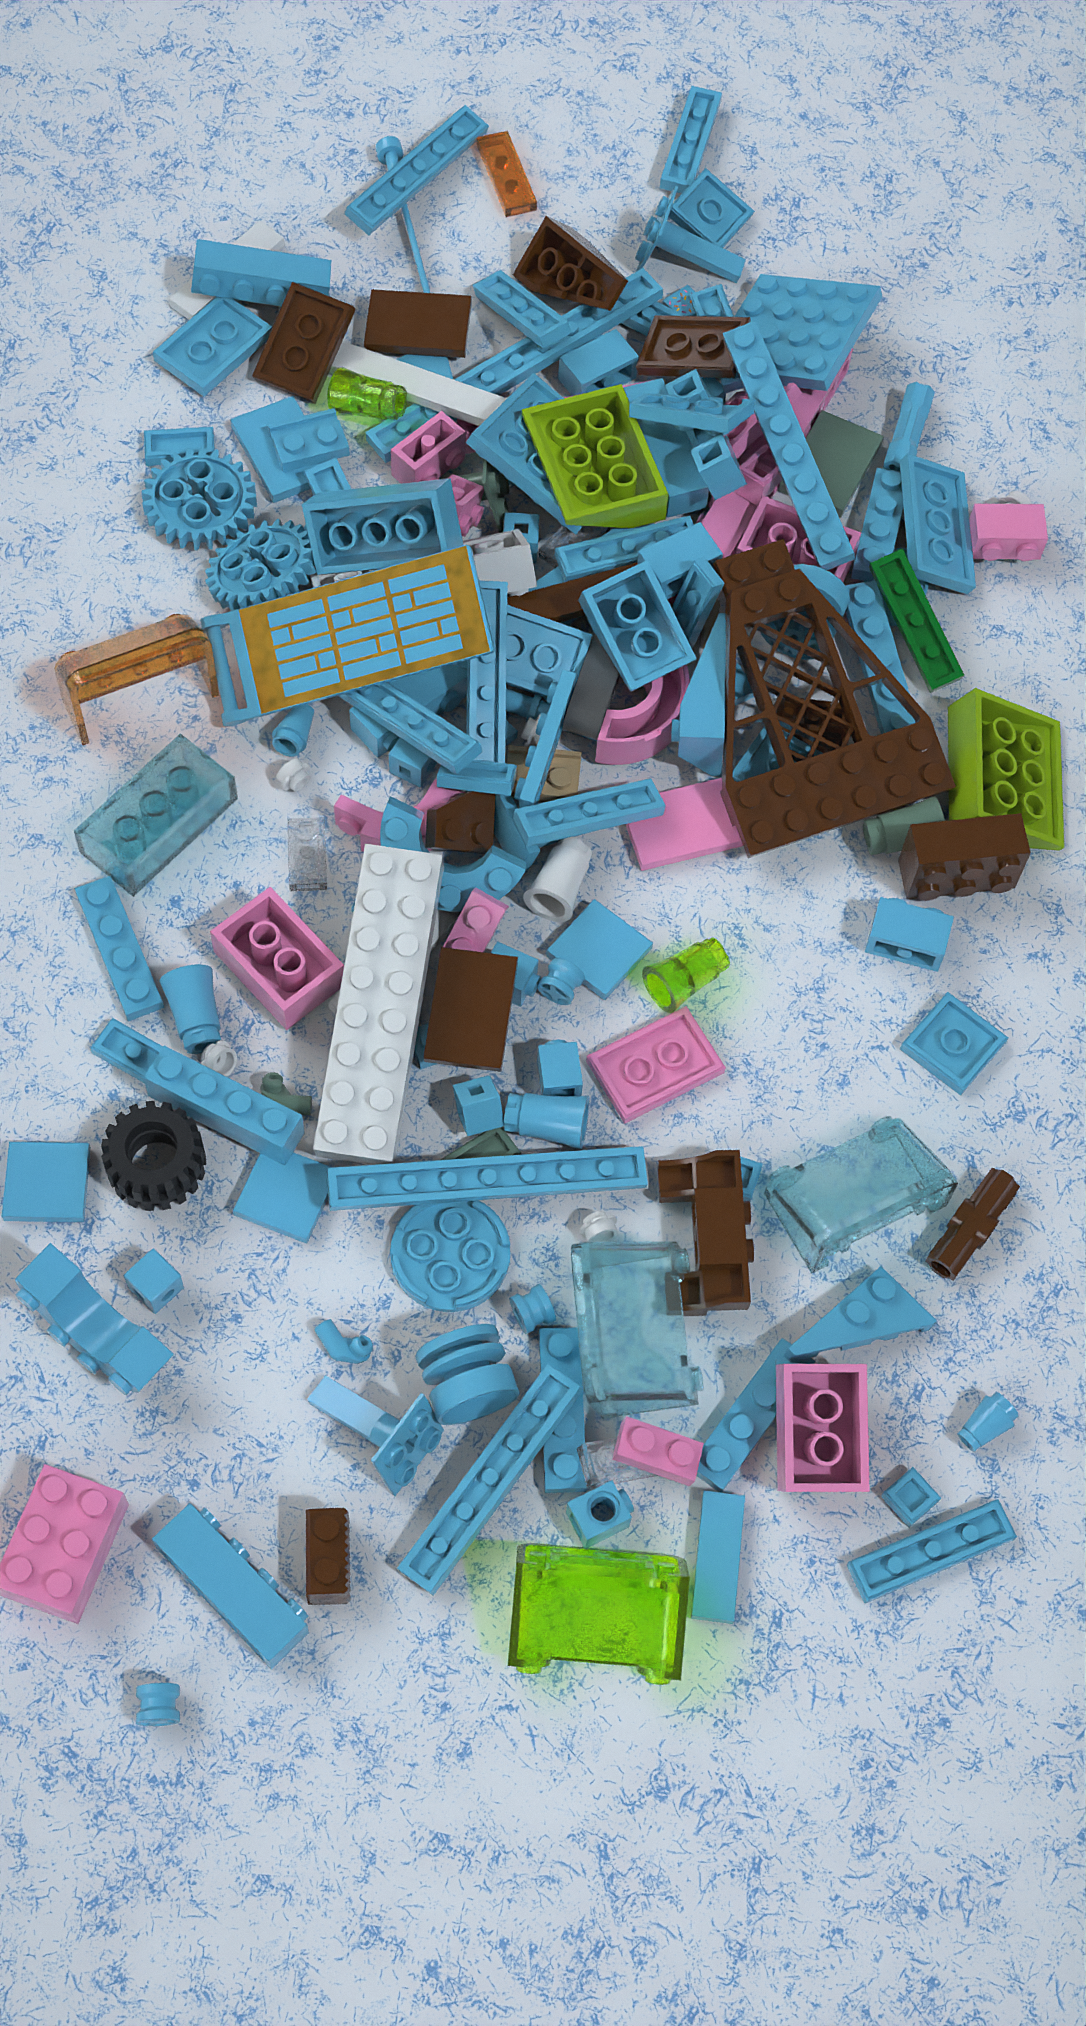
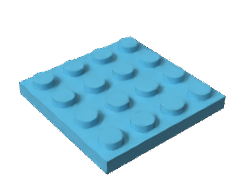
[734,274,883,391]
[466,373,583,535]

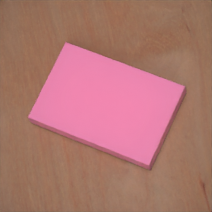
[625,778,743,871]
[586,1006,726,1124]

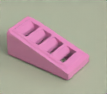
[733,443,782,505]

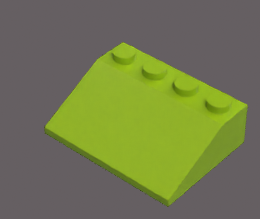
[521,384,668,528]
[948,688,1064,851]

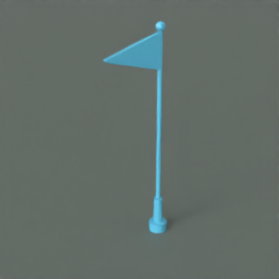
[375,136,453,379]

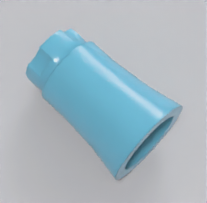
[159,964,221,1054]
[504,1093,589,1150]

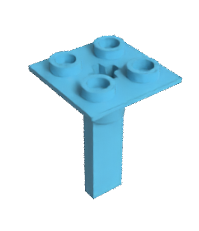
[635,186,746,283]
[307,1375,444,1496]

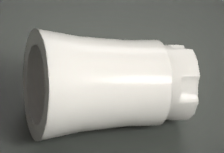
[523,836,592,922]

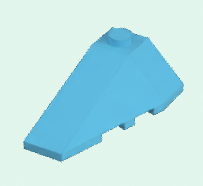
[671,613,726,777]

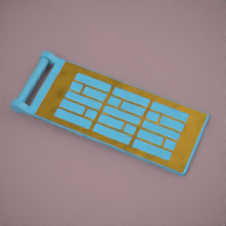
[200,545,495,727]

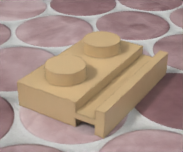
[507,745,582,802]

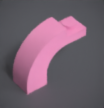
[334,779,466,852]

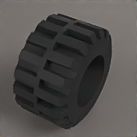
[101,1101,206,1211]

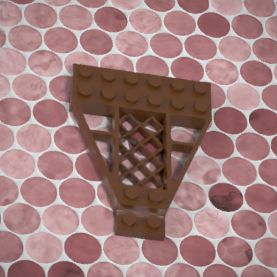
[713,539,956,858]

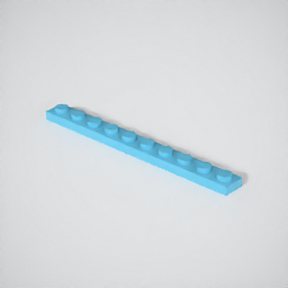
[365,268,663,463]

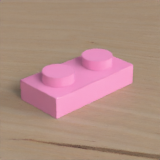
[439,888,509,956]
[612,1416,704,1486]

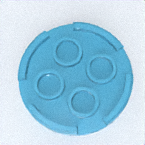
[390,1200,510,1312]

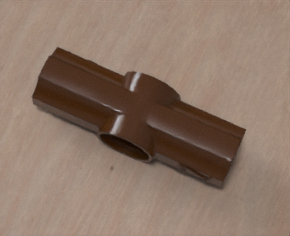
[925,1168,1020,1281]

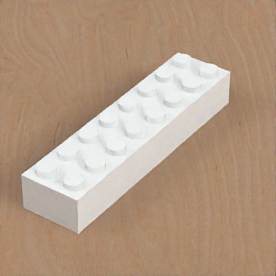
[313,844,444,1165]

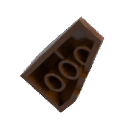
[512,216,628,311]

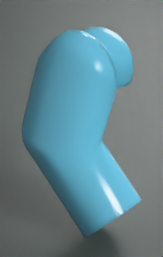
[315,1319,373,1364]

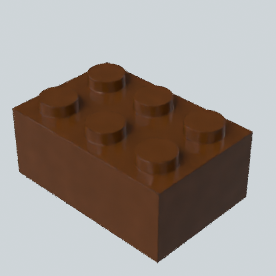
[898,813,1031,901]

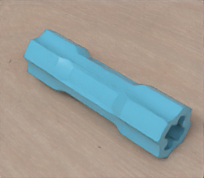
[882,382,935,472]

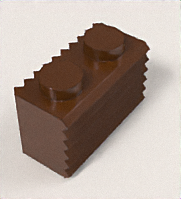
[306,1508,351,1605]

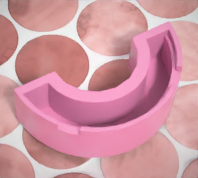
[595,665,690,765]

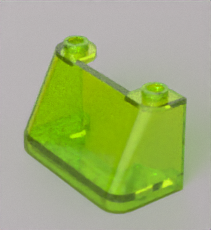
[508,1543,690,1685]

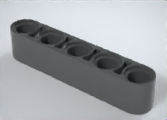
[562,633,620,740]

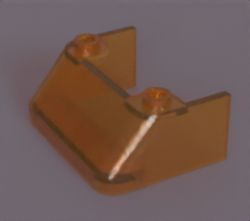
[54,614,219,745]

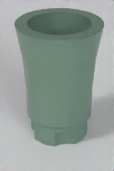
[863,796,945,855]

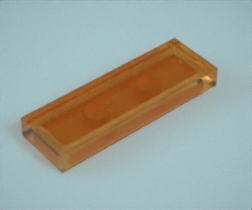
[477,131,537,217]

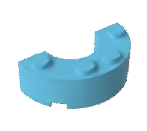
[380,796,526,912]
[15,1243,174,1396]

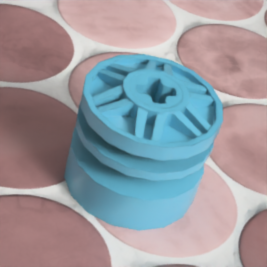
[761,564,850,660]
[415,1323,520,1425]

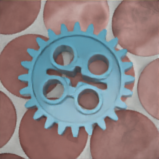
[141,447,257,551]
[205,519,316,611]

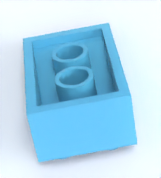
[578,560,697,692]

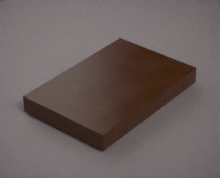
[252,282,356,404]
[364,289,472,358]
[636,315,751,378]
[423,947,518,1072]

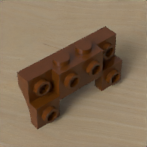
[657,1150,754,1317]

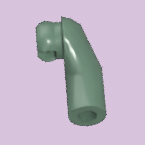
[260,1072,312,1116]

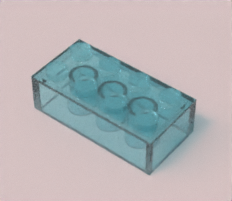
[74,733,238,897]

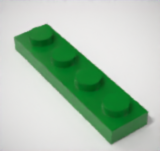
[869,548,964,693]

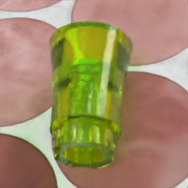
[327,367,407,420]
[642,937,730,1013]

